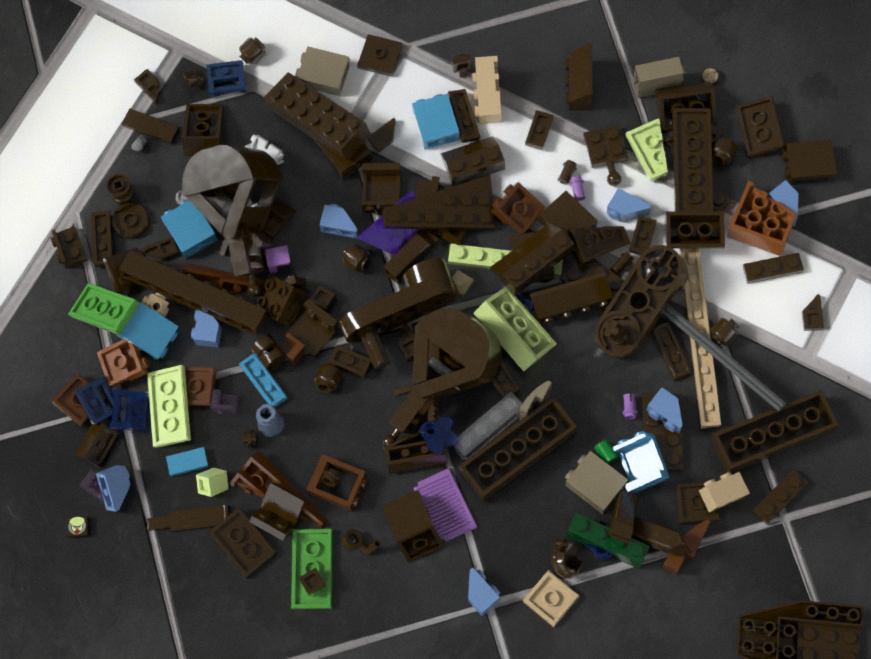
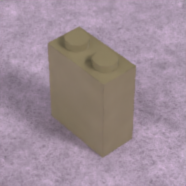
[295,46,351,96]
[633,57,686,98]
[565,451,628,514]

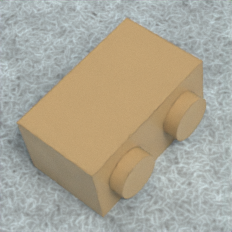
[699,472,750,512]

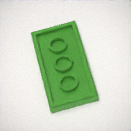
[68,283,140,335]
[291,529,333,610]

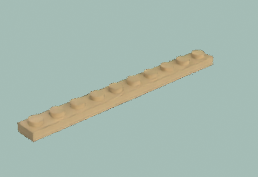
[679,249,721,428]

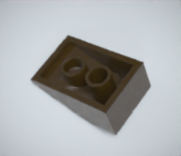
[182,104,223,156]

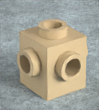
[141,293,169,317]

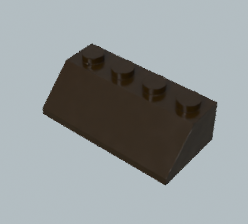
[490,223,574,296]
[530,272,613,324]

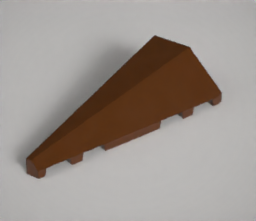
[177,262,266,304]
[229,450,326,528]

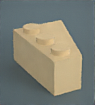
[472,56,501,124]

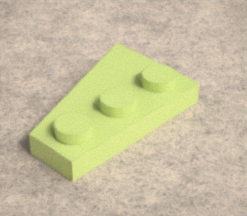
[626,118,668,182]

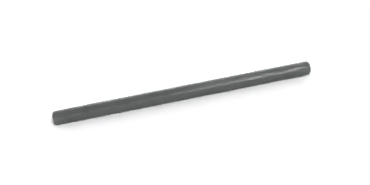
[622,271,785,411]

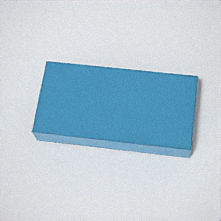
[166,447,209,476]

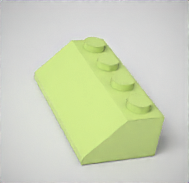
[474,287,557,371]

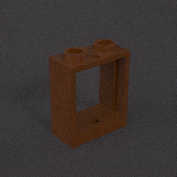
[306,454,368,512]

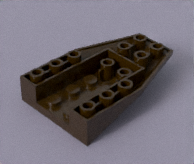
[736,600,864,659]

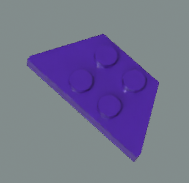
[357,191,422,255]

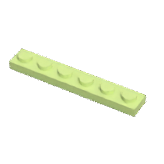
[448,244,563,277]

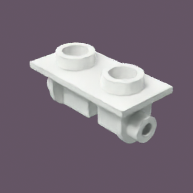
[245,134,284,165]

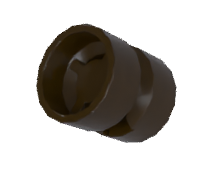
[106,174,135,205]
[251,334,287,371]

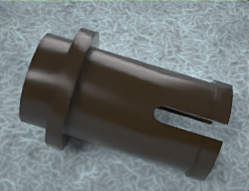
[557,160,577,185]
[610,252,634,276]

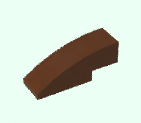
[662,520,710,575]

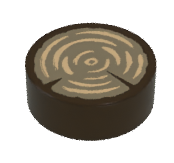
[701,67,720,86]

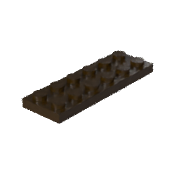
[672,108,714,212]

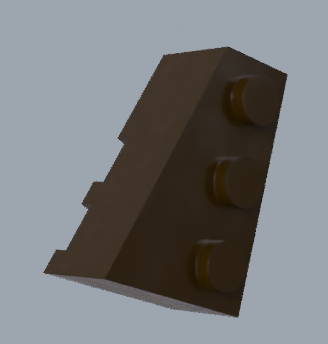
[384,419,447,474]

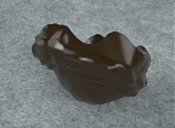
[551,538,582,579]

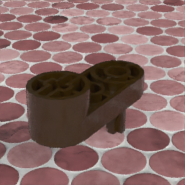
[595,245,688,358]
[339,258,460,370]

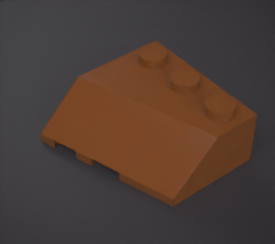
[727,181,797,256]

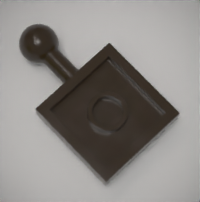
[583,125,628,187]

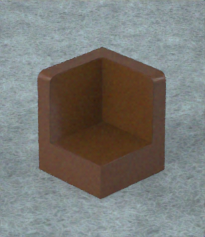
[281,332,307,365]

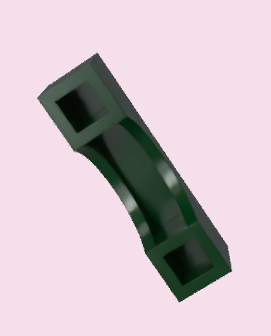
[566,513,649,569]

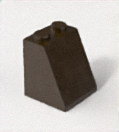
[382,490,444,563]

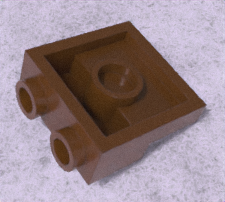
[491,182,546,234]

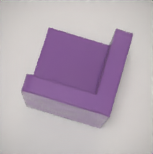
[265,245,290,274]

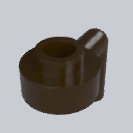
[342,529,381,555]

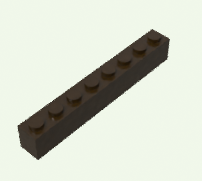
[119,250,267,337]

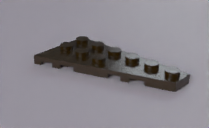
[382,175,495,230]

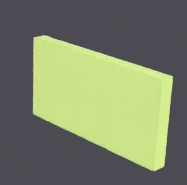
[147,365,191,448]

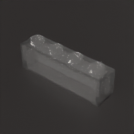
[452,392,522,461]

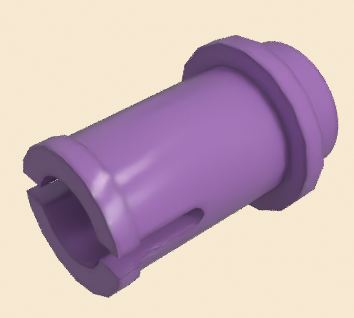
[569,176,586,201]
[622,393,638,420]

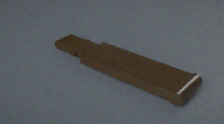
[147,505,230,532]

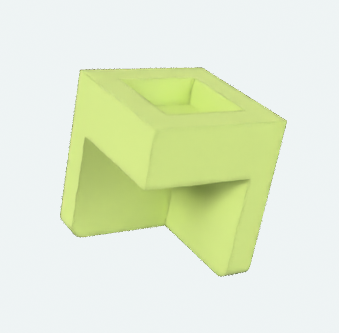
[196,468,228,497]

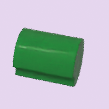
[594,439,619,465]

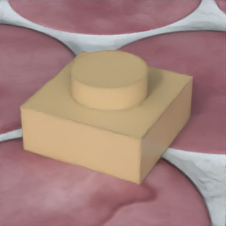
[452,270,474,297]

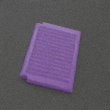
[414,468,478,542]

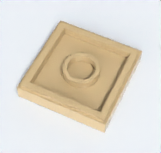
[523,570,579,627]

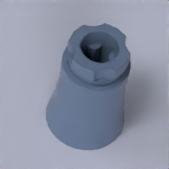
[256,404,284,437]

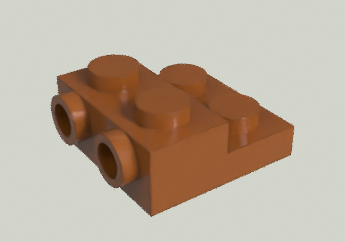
[97,339,149,388]

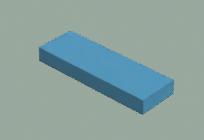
[239,353,288,408]

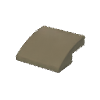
[519,381,552,420]

